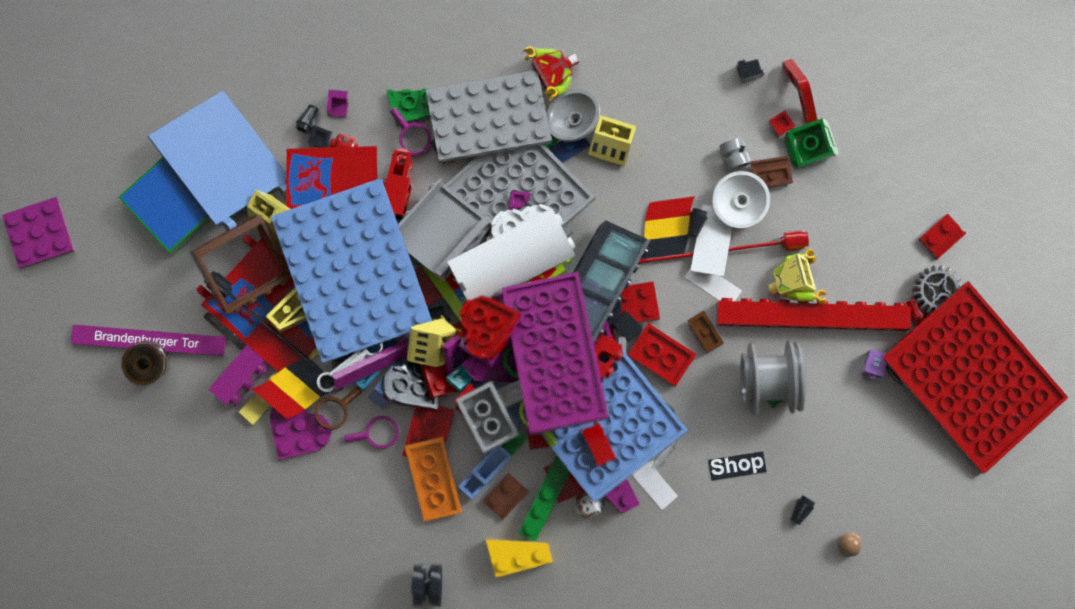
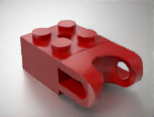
[383,148,413,220]

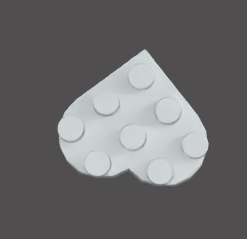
[491,204,550,237]

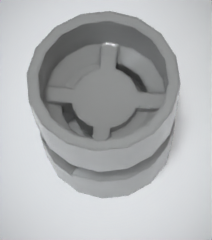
[719,138,751,171]

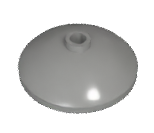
[546,90,600,142]

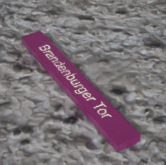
[71,325,226,357]

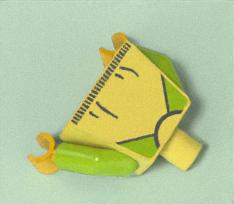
[768,249,827,304]

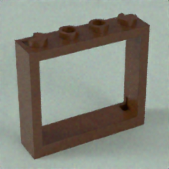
[190,215,292,315]

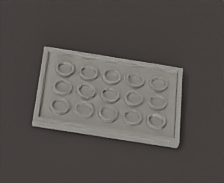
[426,70,552,163]

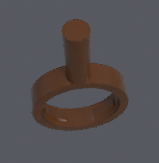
[314,387,362,430]

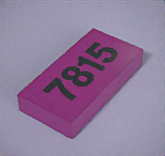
[443,335,464,375]

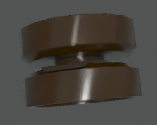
[121,340,169,385]

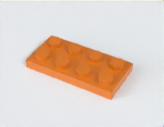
[405,437,462,522]

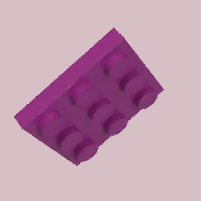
[2,197,75,269]

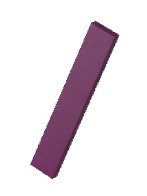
[332,338,409,390]

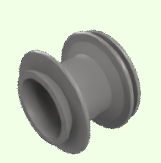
[740,340,805,416]

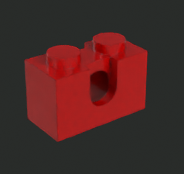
[594,334,624,383]

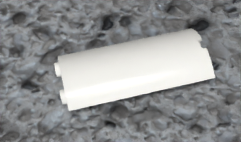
[447,208,575,300]

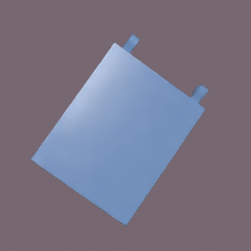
[148,91,286,231]

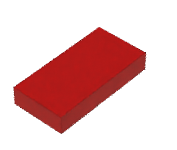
[582,422,616,467]

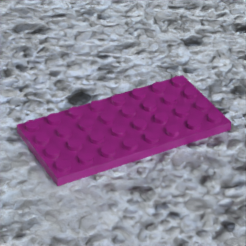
[502,272,609,435]

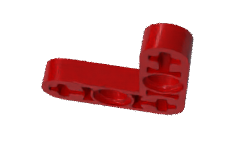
[782,58,818,124]

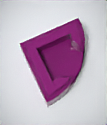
[509,191,531,210]

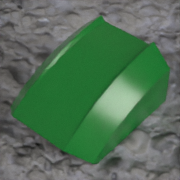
[784,118,838,168]

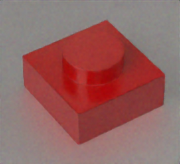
[769,110,795,137]

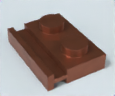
[750,156,793,187]
[482,472,529,520]

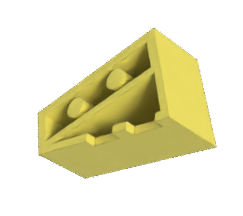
[266,287,307,333]

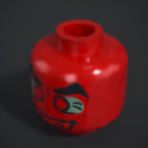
[330,134,359,147]

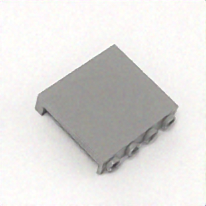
[398,178,492,282]

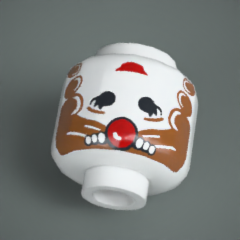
[574,492,604,519]

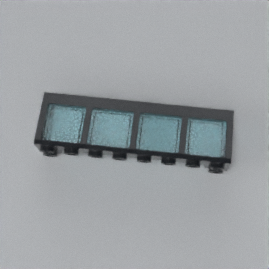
[572,220,650,347]

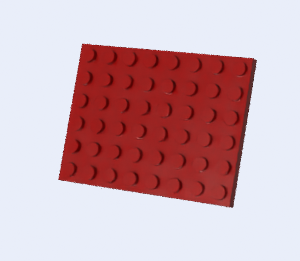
[882,281,1069,474]

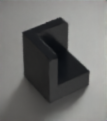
[736,59,765,83]
[427,301,451,323]
[612,312,643,343]

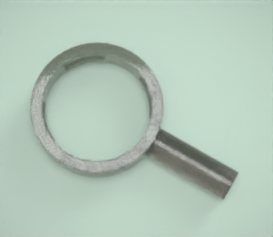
[204,312,246,351]

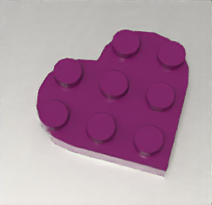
[270,407,332,461]

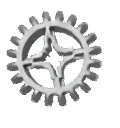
[912,265,962,314]

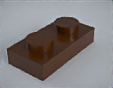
[687,311,724,354]

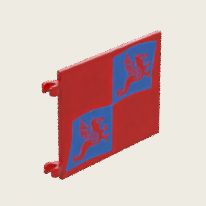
[286,146,378,262]
[196,234,317,372]

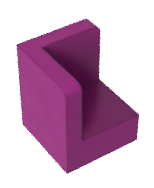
[326,89,349,118]

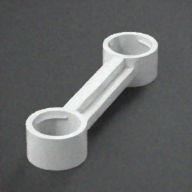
[317,343,383,392]

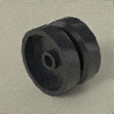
[411,564,442,607]

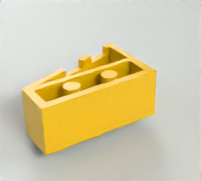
[486,539,553,578]

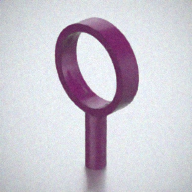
[389,107,432,155]
[344,416,399,449]

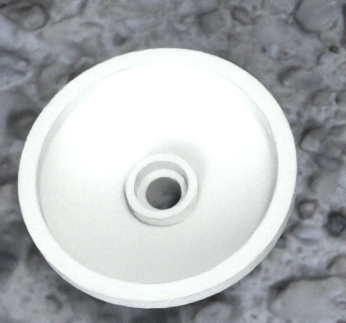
[713,171,770,229]

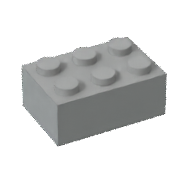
[456,382,519,454]

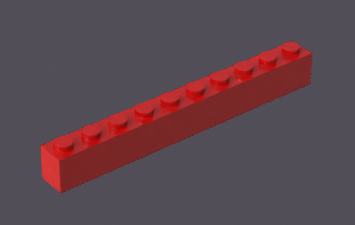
[716,298,911,331]

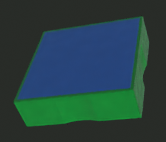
[118,157,211,256]

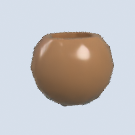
[838,532,861,557]

